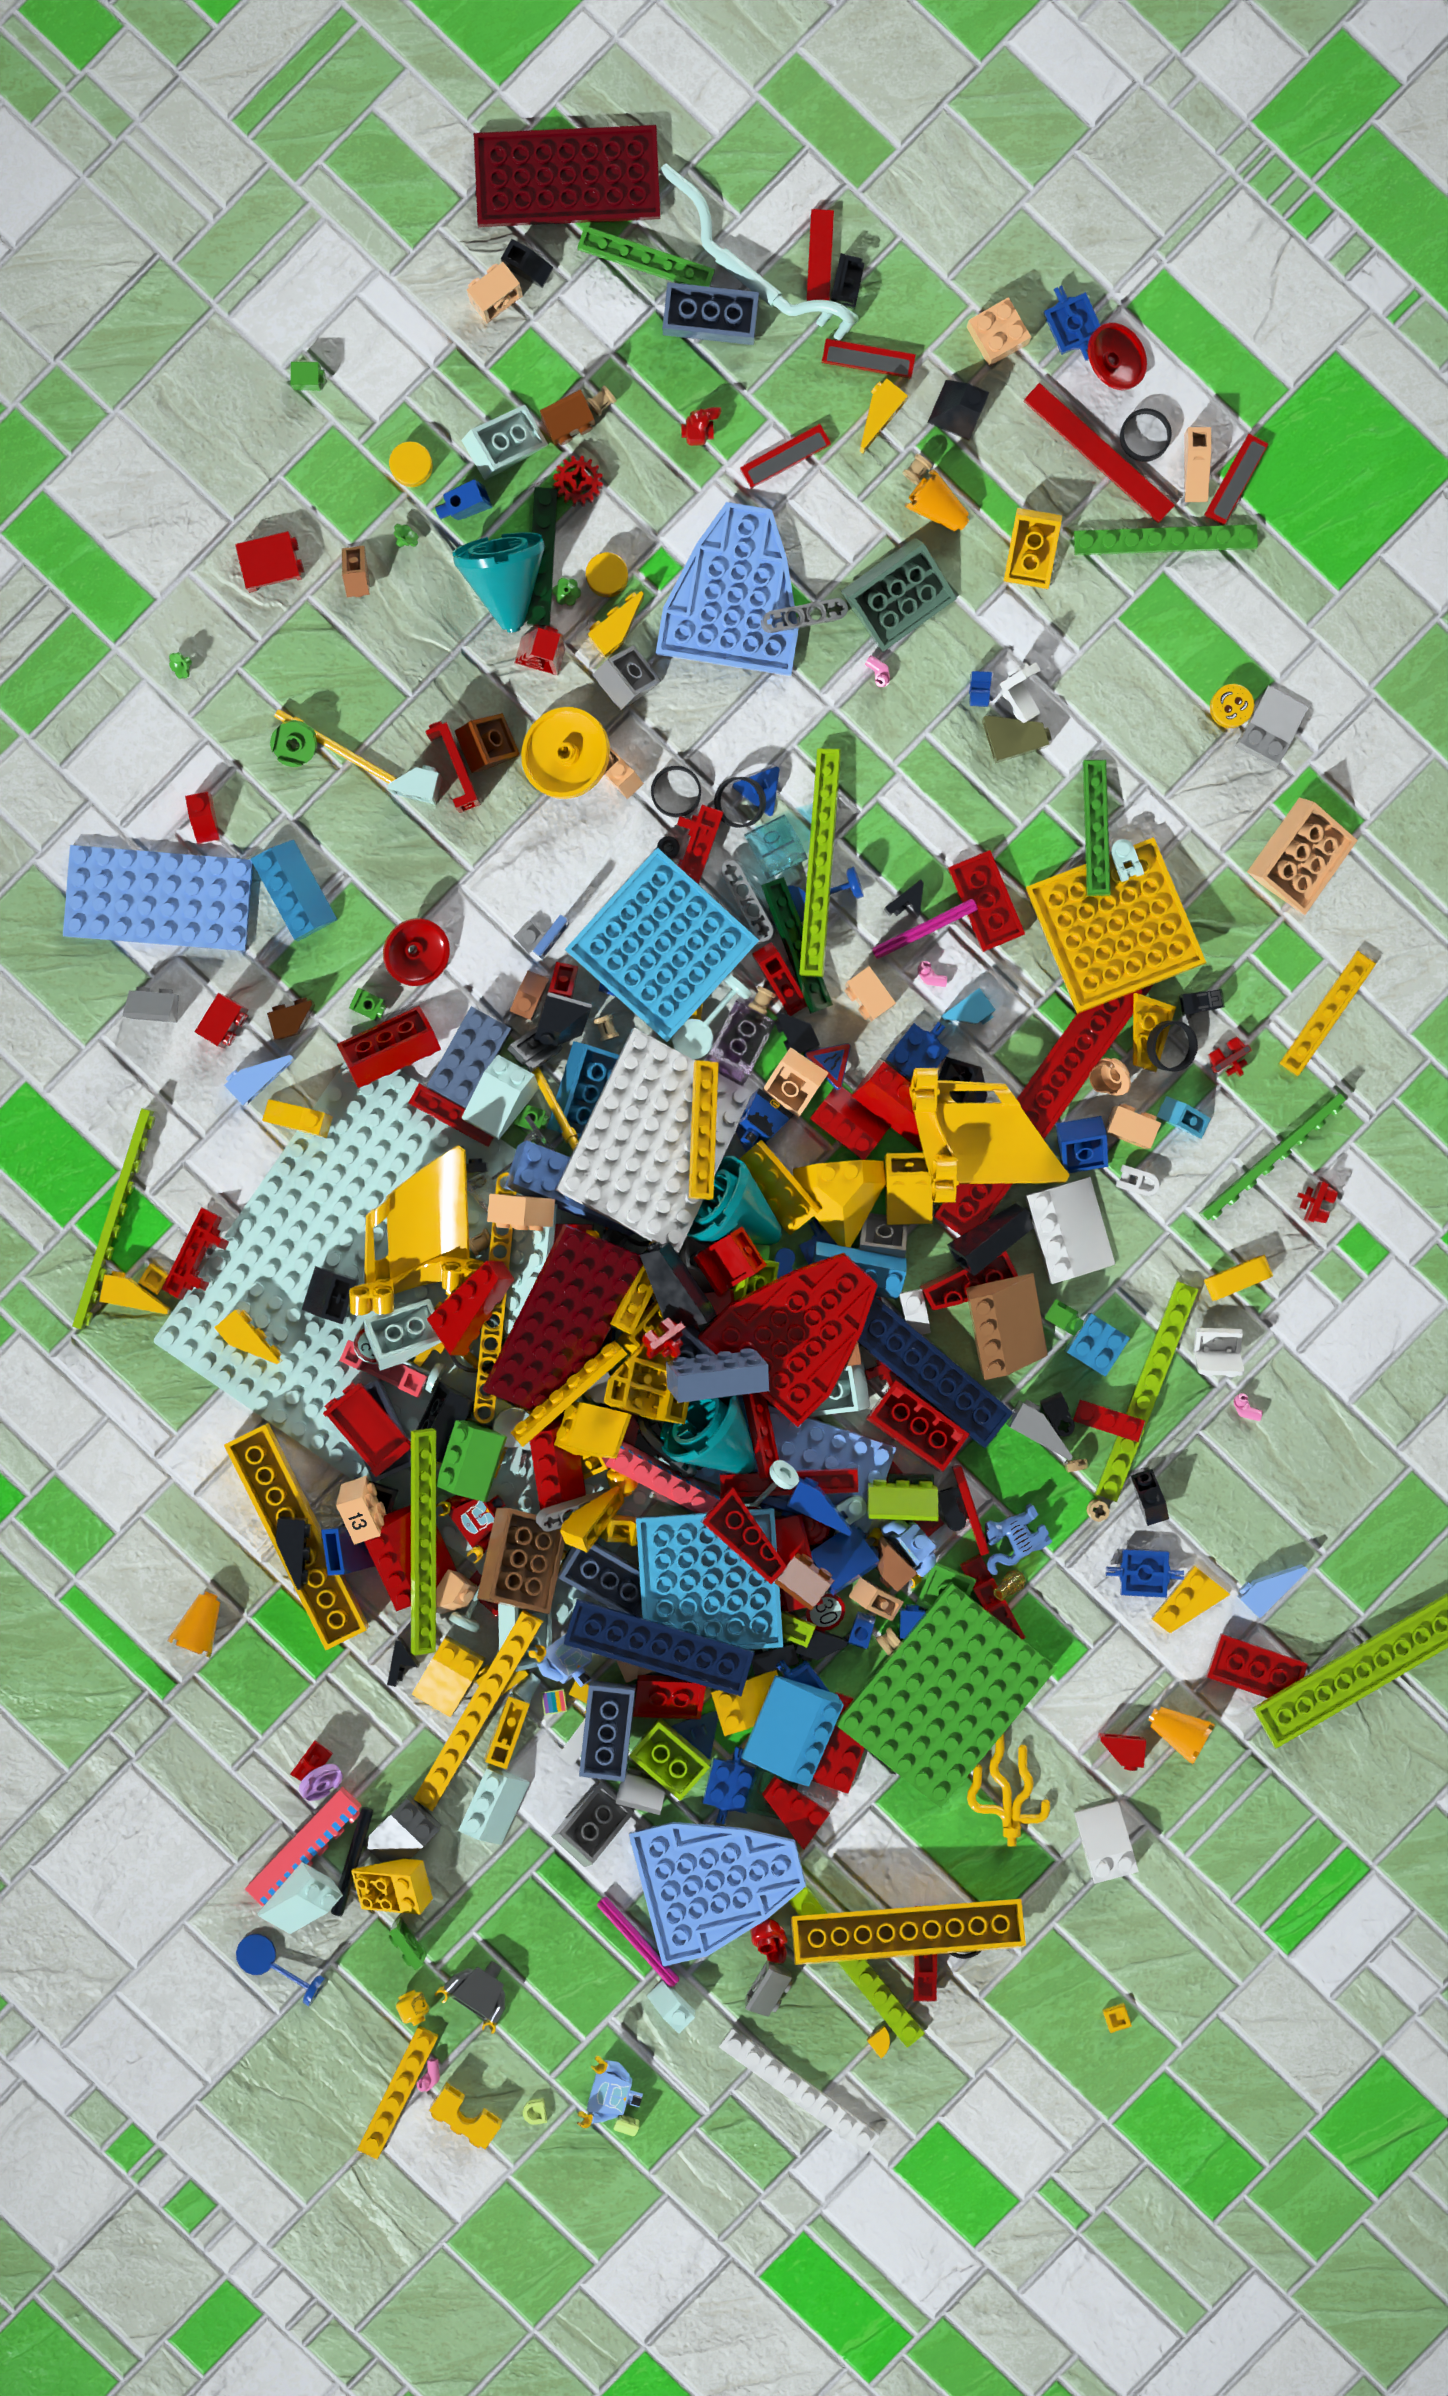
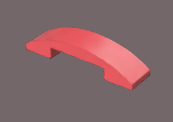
[339,1340,428,1398]

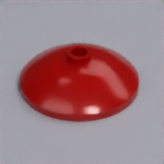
[1088,323,1147,390]
[383,918,450,986]

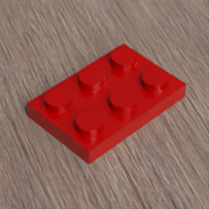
[633,1675,706,1719]

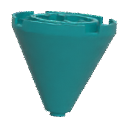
[452,532,545,633]
[687,1156,782,1245]
[660,1395,757,1475]

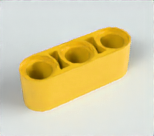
[1204,1255,1273,1301]

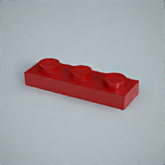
[1073,1399,1146,1443]

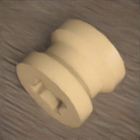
[876,1627,902,1656]

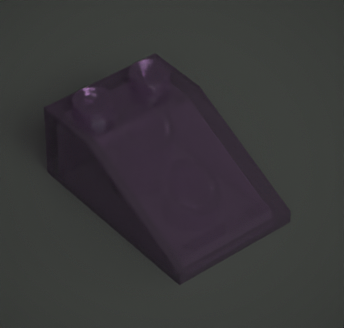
[704,1000,775,1086]

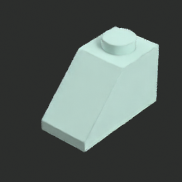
[647,1979,695,2034]

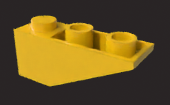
[588,591,644,659]
[214,1309,283,1364]

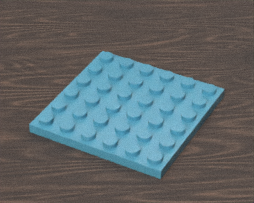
[565,848,759,1042]
[636,1508,783,1649]

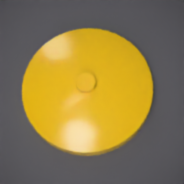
[521,707,610,799]

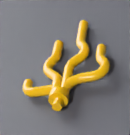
[967,1733,1050,1846]

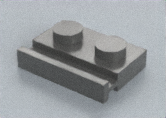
[508,1027,563,1072]

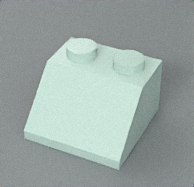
[387,765,443,805]

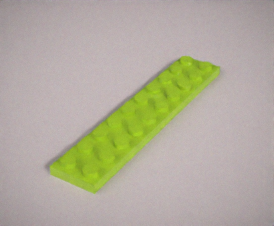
[1252,1593,1448,1749]

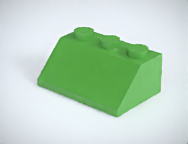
[436,1420,507,1502]

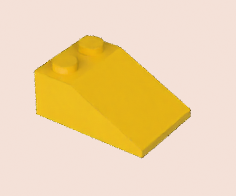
[1004,508,1062,589]
[554,1402,631,1459]
[412,1635,485,1717]
[711,1670,778,1736]

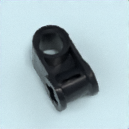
[1040,1391,1075,1437]

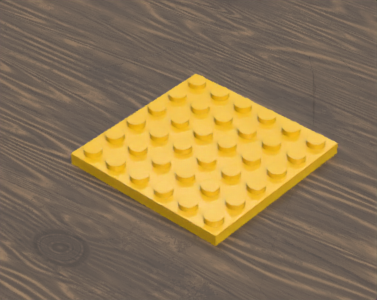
[1026,837,1206,1014]

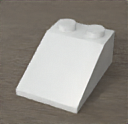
[1074,1800,1139,1884]

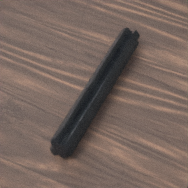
[331,1807,373,1916]

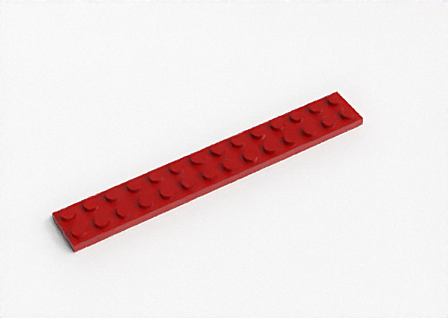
[933,984,1154,1236]

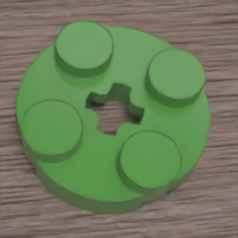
[270,720,317,767]

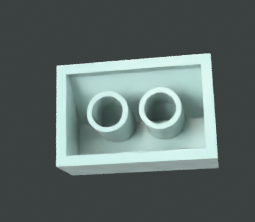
[498,1604,552,1672]
[458,1763,530,1845]

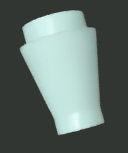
[510,1673,541,1703]

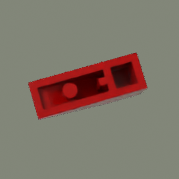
[752,942,807,1016]

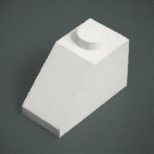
[899,1288,931,1335]

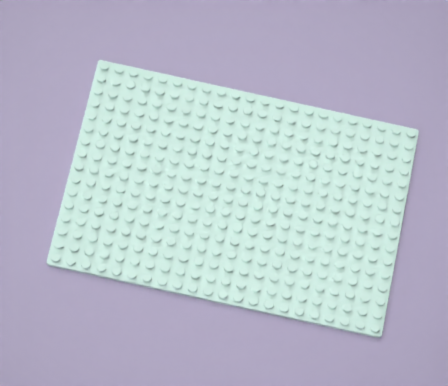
[154,1062,715,1624]

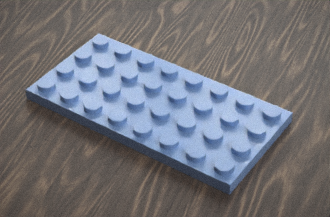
[63,845,253,951]
[694,1395,896,1533]

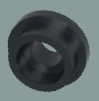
[657,836,680,859]

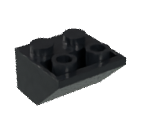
[301,1266,359,1324]

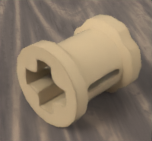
[586,386,617,416]
[903,454,932,485]
[748,986,776,1015]
[593,1014,620,1042]
[469,1228,491,1257]
[1086,1499,1110,1522]

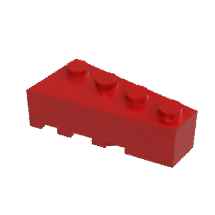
[514,626,565,676]
[919,1251,1018,1310]
[427,1260,514,1355]
[700,1487,787,1584]

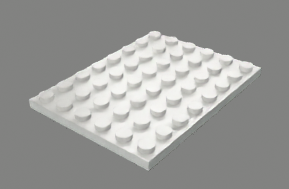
[555,1028,753,1254]

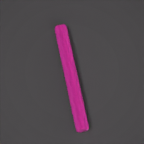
[872,899,978,959]
[597,1896,679,1987]

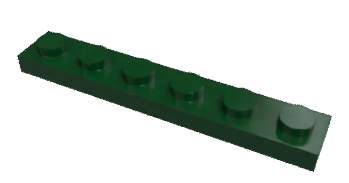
[527,487,558,627]
[761,877,833,1014]

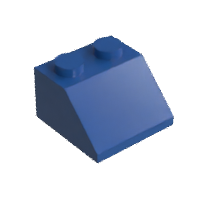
[1056,1116,1108,1173]

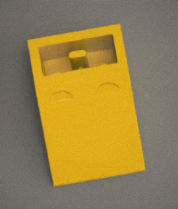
[884,1153,933,1225]
[351,1859,433,1915]

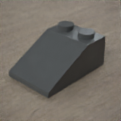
[364,1793,442,1863]

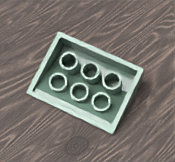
[841,538,957,652]

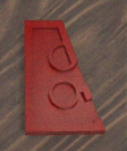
[762,1776,830,1850]

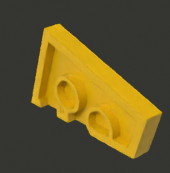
[1133,993,1176,1072]
[1151,1565,1231,1633]

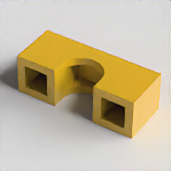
[429,2082,503,2150]

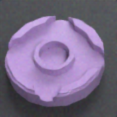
[299,1764,343,1801]

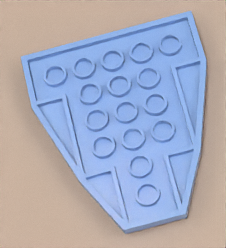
[656,502,799,676]
[629,1822,806,1966]

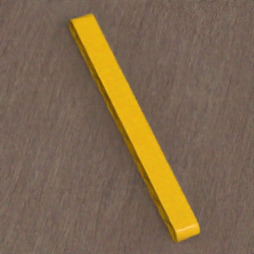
[474,1172,516,1424]

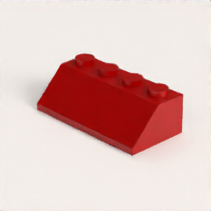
[337,1006,441,1088]
[851,1059,923,1151]
[866,1380,970,1472]
[530,1419,586,1513]
[775,1514,823,1612]

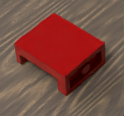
[235,531,304,593]
[694,1226,767,1295]

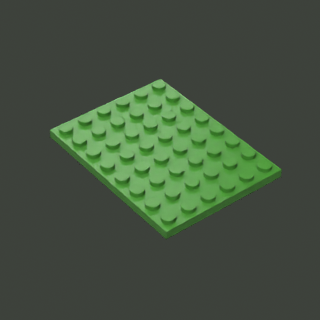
[835,1582,1057,1808]

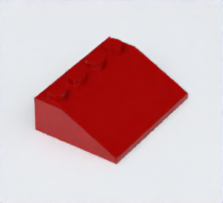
[364,1505,458,1612]

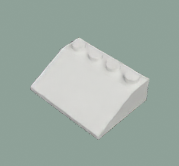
[1024,1177,1115,1284]

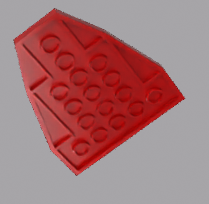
[698,1253,878,1427]

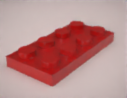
[947,850,1025,952]
[1206,1633,1308,1698]
[812,1692,865,1794]

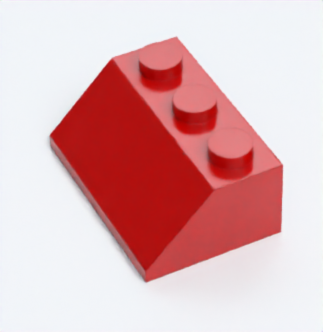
[810,1087,890,1160]

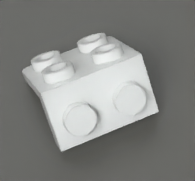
[999,663,1040,723]
[1193,1328,1244,1377]

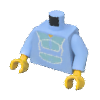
[867,1520,936,1588]
[529,1634,592,1687]
[577,2056,643,2128]

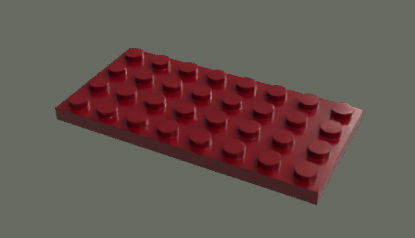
[473,125,661,227]
[482,1224,643,1420]

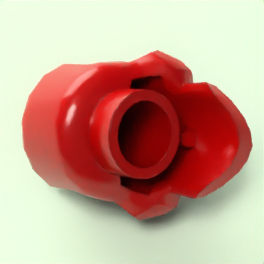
[681,407,722,446]
[802,1513,834,1548]
[750,1918,787,1964]

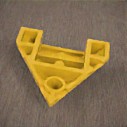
[793,1160,886,1248]
[604,1326,689,1424]

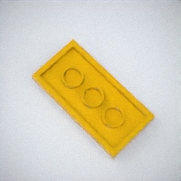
[740,1140,821,1235]

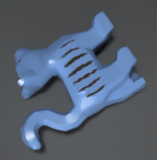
[985,1504,1052,1575]

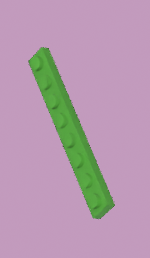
[1073,524,1258,555]
[1199,1093,1346,1221]

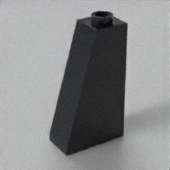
[947,1203,1034,1275]
[640,1242,717,1328]

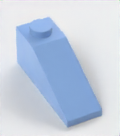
[224,1055,296,1106]
[1237,1564,1308,1618]

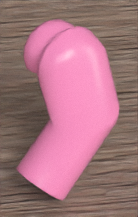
[865,655,890,687]
[917,961,947,987]
[1234,1393,1263,1421]
[417,2058,440,2092]

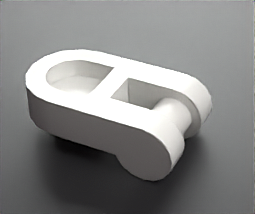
[1116,1165,1159,1196]

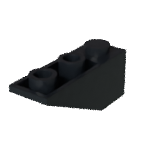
[276,1516,311,1590]

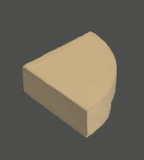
[1065,1458,1088,1472]

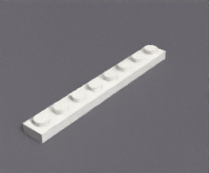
[719,2027,879,2154]

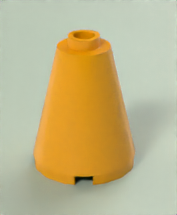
[905,469,969,531]
[167,1591,221,1658]
[1149,1707,1215,1764]

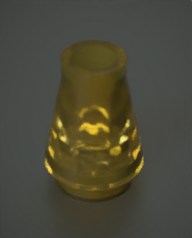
[994,1570,1026,1601]

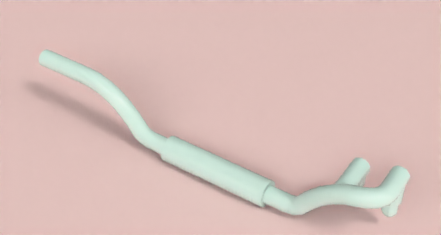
[659,164,859,341]

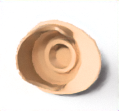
[1089,1058,1131,1096]

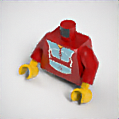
[436,1495,506,1563]

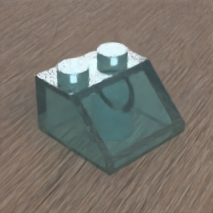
[744,814,808,879]

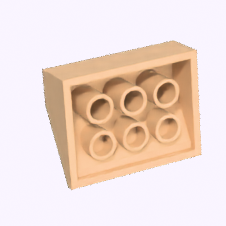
[1247,797,1358,915]

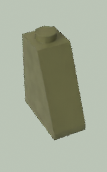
[982,716,1052,764]

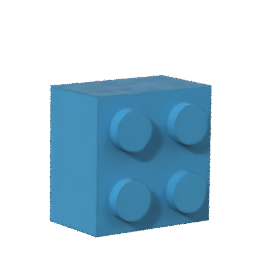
[1064,1312,1130,1377]

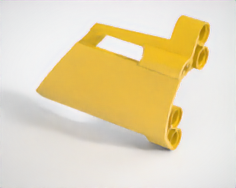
[909,1068,1070,1203]
[349,1145,484,1315]

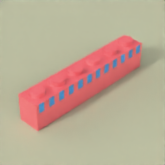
[602,1441,721,1513]
[245,1786,362,1907]

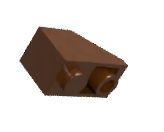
[267,998,315,1040]

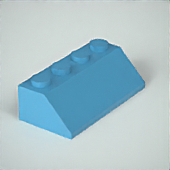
[251,839,338,942]
[811,1241,907,1300]

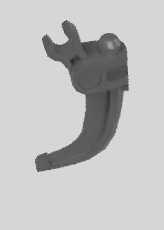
[638,1415,703,1478]

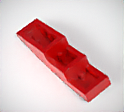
[960,1554,1026,1639]
[913,1906,937,2002]

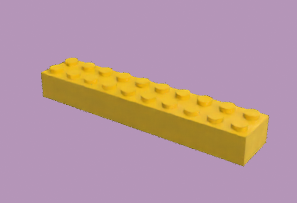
[224,1422,370,1650]
[791,1899,1026,1965]

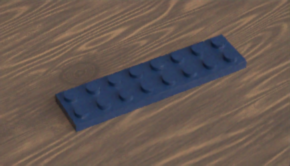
[858,1296,1014,1448]
[564,1599,754,1696]

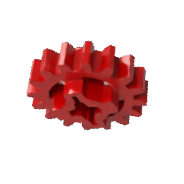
[553,456,603,507]

